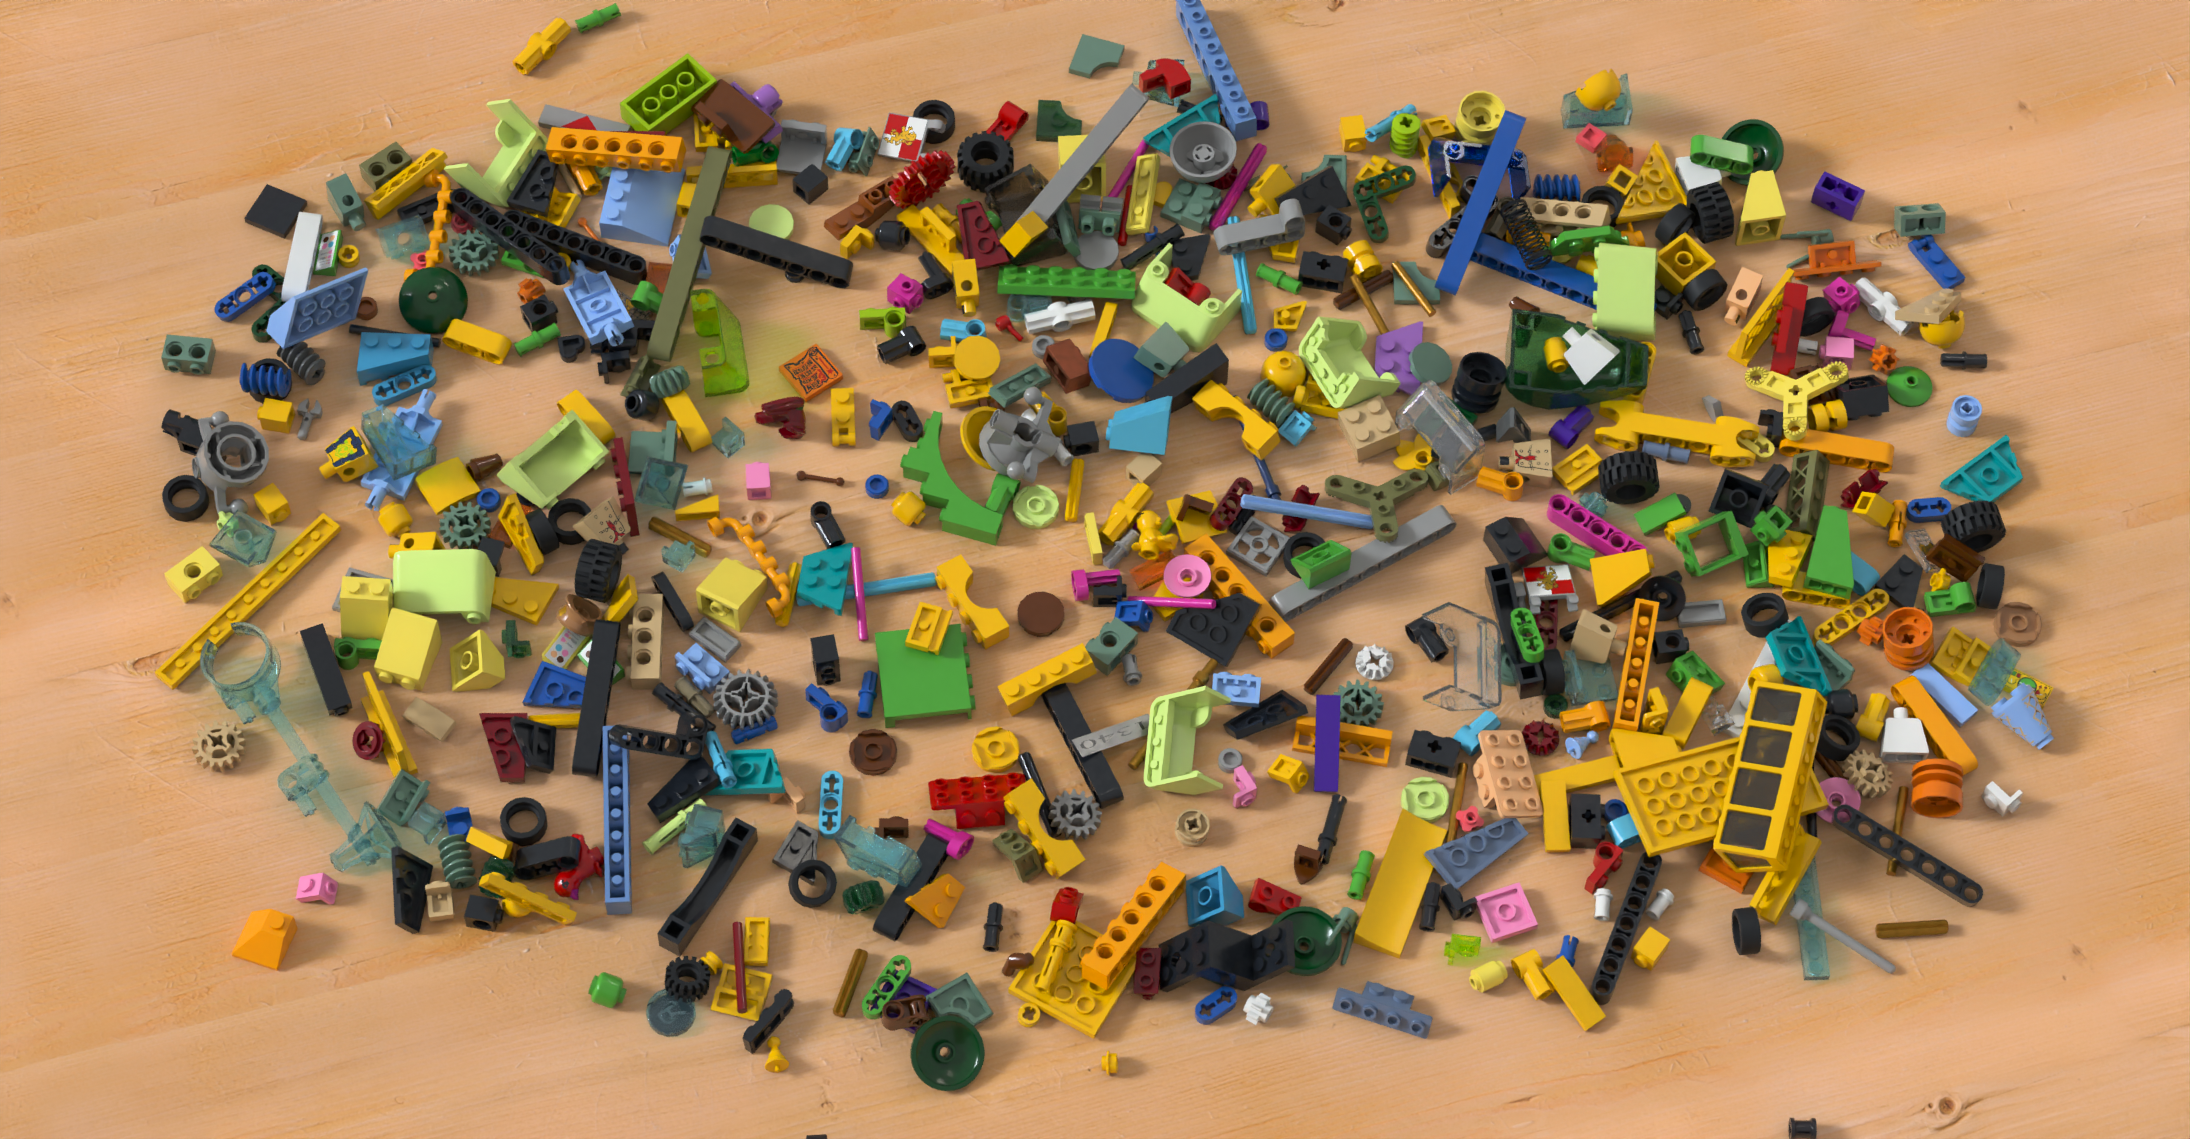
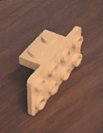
[1473,730,1543,818]

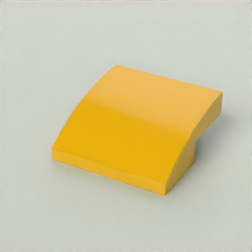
[522,186,581,228]
[1301,373,1349,419]
[414,457,481,515]
[1166,490,1227,544]
[1929,626,1996,688]
[710,963,773,1021]

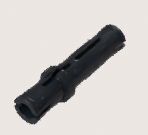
[1120,223,1185,270]
[652,682,716,732]
[1317,794,1347,865]

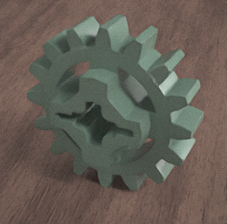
[449,229,499,276]
[439,502,491,549]
[1333,680,1384,727]

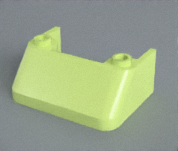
[444,99,548,207]
[1131,243,1242,352]
[1144,686,1231,795]

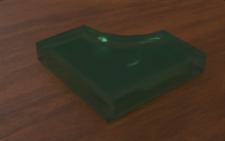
[1036,100,1082,142]

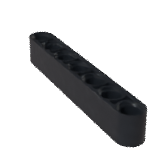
[450,188,570,285]
[504,210,648,285]
[699,216,853,288]
[572,619,621,777]
[1040,683,1124,809]
[1832,805,1983,907]
[1590,852,1662,1005]

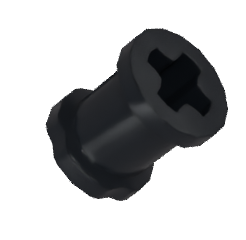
[1788,1118,1817,1139]

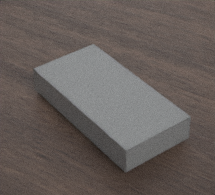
[1677,599,1726,628]
[689,616,741,662]

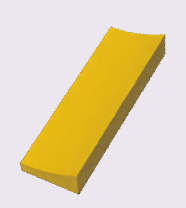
[1353,808,1447,959]

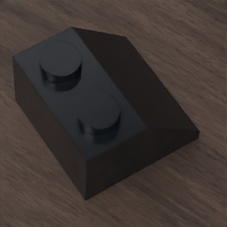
[1832,374,1889,421]
[1709,468,1769,528]
[1483,517,1548,574]

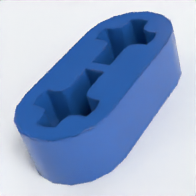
[1906,497,1951,523]
[1195,986,1237,1025]

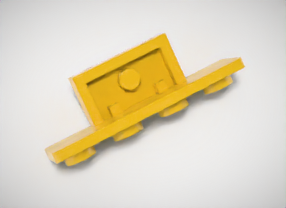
[897,205,964,276]

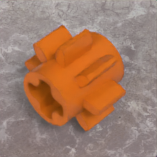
[517,278,546,304]
[1869,344,1899,374]
[1857,616,1884,646]

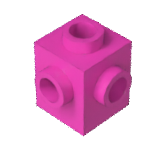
[887,273,924,314]
[1823,277,1860,314]

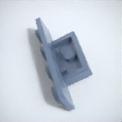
[1332,981,1433,1039]

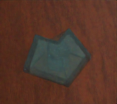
[634,456,688,510]
[210,509,277,567]

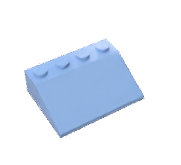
[599,167,685,247]
[266,267,368,349]

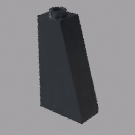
[1144,343,1229,414]
[300,623,352,717]

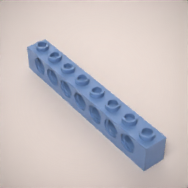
[1176,0,1257,141]
[603,725,632,915]

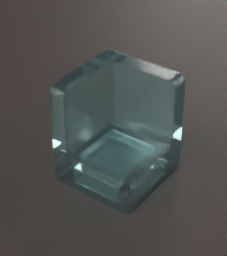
[711,416,745,458]
[661,540,696,573]
[408,801,447,845]

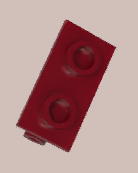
[1840,469,1888,509]
[1282,485,1320,532]
[1133,948,1162,1000]

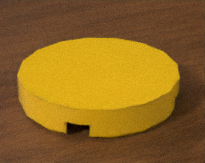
[954,335,1000,381]
[972,726,1020,773]

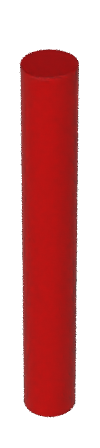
[1118,185,1133,246]

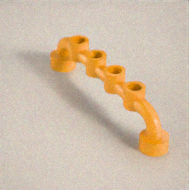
[404,169,453,282]
[707,517,791,619]

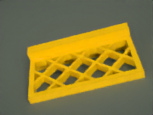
[1727,268,1795,367]
[361,671,418,778]

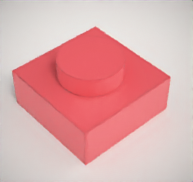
[1575,123,1607,154]

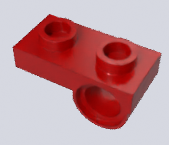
[986,101,1029,141]
[1164,267,1211,306]
[1584,842,1624,894]
[1248,878,1302,915]
[1050,887,1084,924]

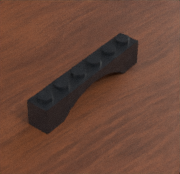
[1485,563,1544,700]
[657,817,758,957]

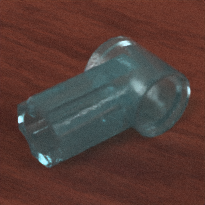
[1006,294,1052,322]

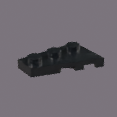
[507,149,559,217]
[1274,166,1352,215]
[391,846,433,934]

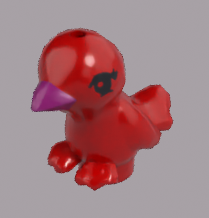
[554,834,605,900]

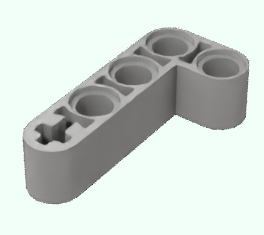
[1213,199,1305,256]

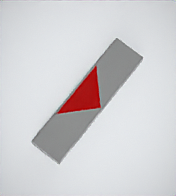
[538,104,631,131]

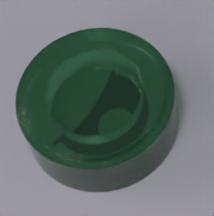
[1543,694,1568,719]

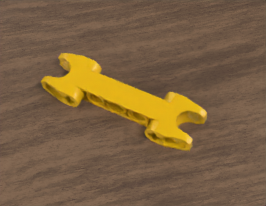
[1594,400,1760,468]

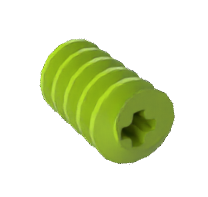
[1389,113,1421,159]

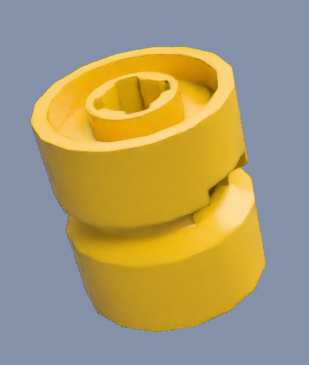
[1343,240,1383,282]
[1808,399,1848,432]

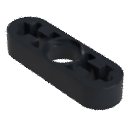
[651,571,694,632]

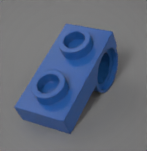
[805,683,848,733]

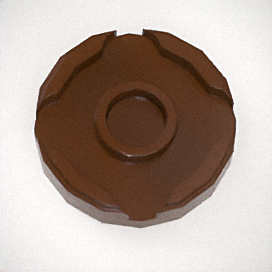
[1017,592,1064,637]
[849,729,897,776]

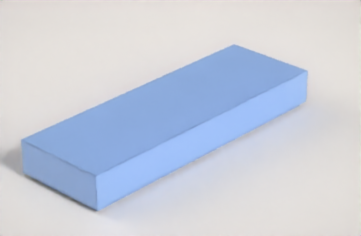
[1910,663,1978,727]

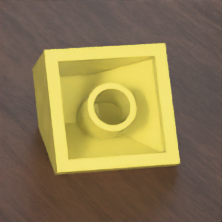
[450,630,505,692]

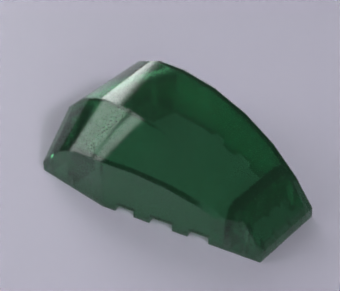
[1504,309,1649,410]

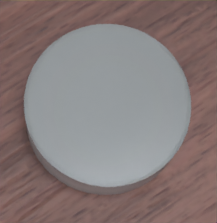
[1032,335,1055,359]
[1218,748,1242,774]

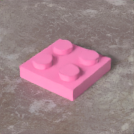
[1475,882,1538,943]

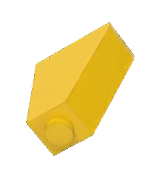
[1590,549,1655,608]
[1608,728,1682,768]

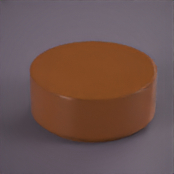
[356,297,378,320]

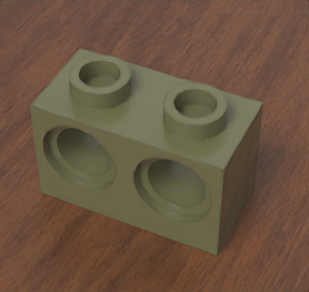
[359,142,413,192]

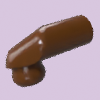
[1002,953,1034,977]

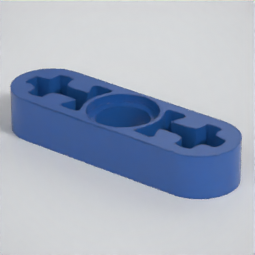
[214,272,276,322]

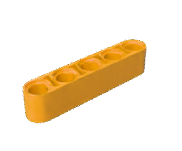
[1779,427,1894,473]
[1890,675,1978,776]

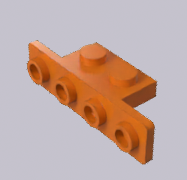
[1793,240,1882,280]

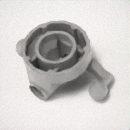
[979,387,1060,483]
[192,411,269,517]

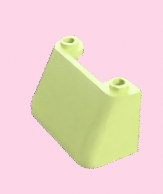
[1299,316,1401,409]
[496,410,610,510]
[393,549,496,624]

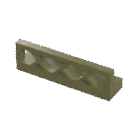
[1785,450,1830,542]

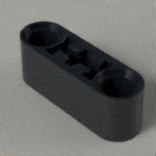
[514,836,581,880]

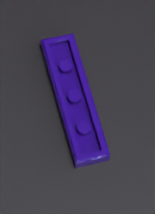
[1314,695,1341,792]

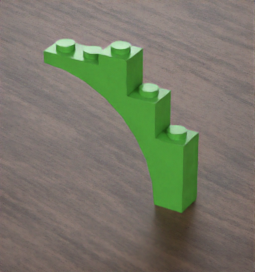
[900,411,1003,546]

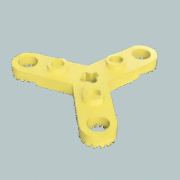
[1745,361,1849,441]

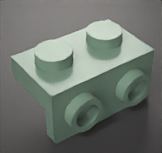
[1814,640,1855,691]
[376,769,430,826]

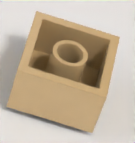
[1338,395,1400,462]

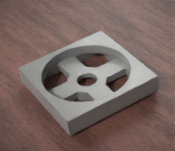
[1226,516,1290,576]

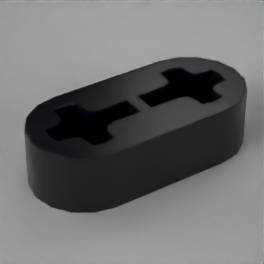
[892,400,923,442]

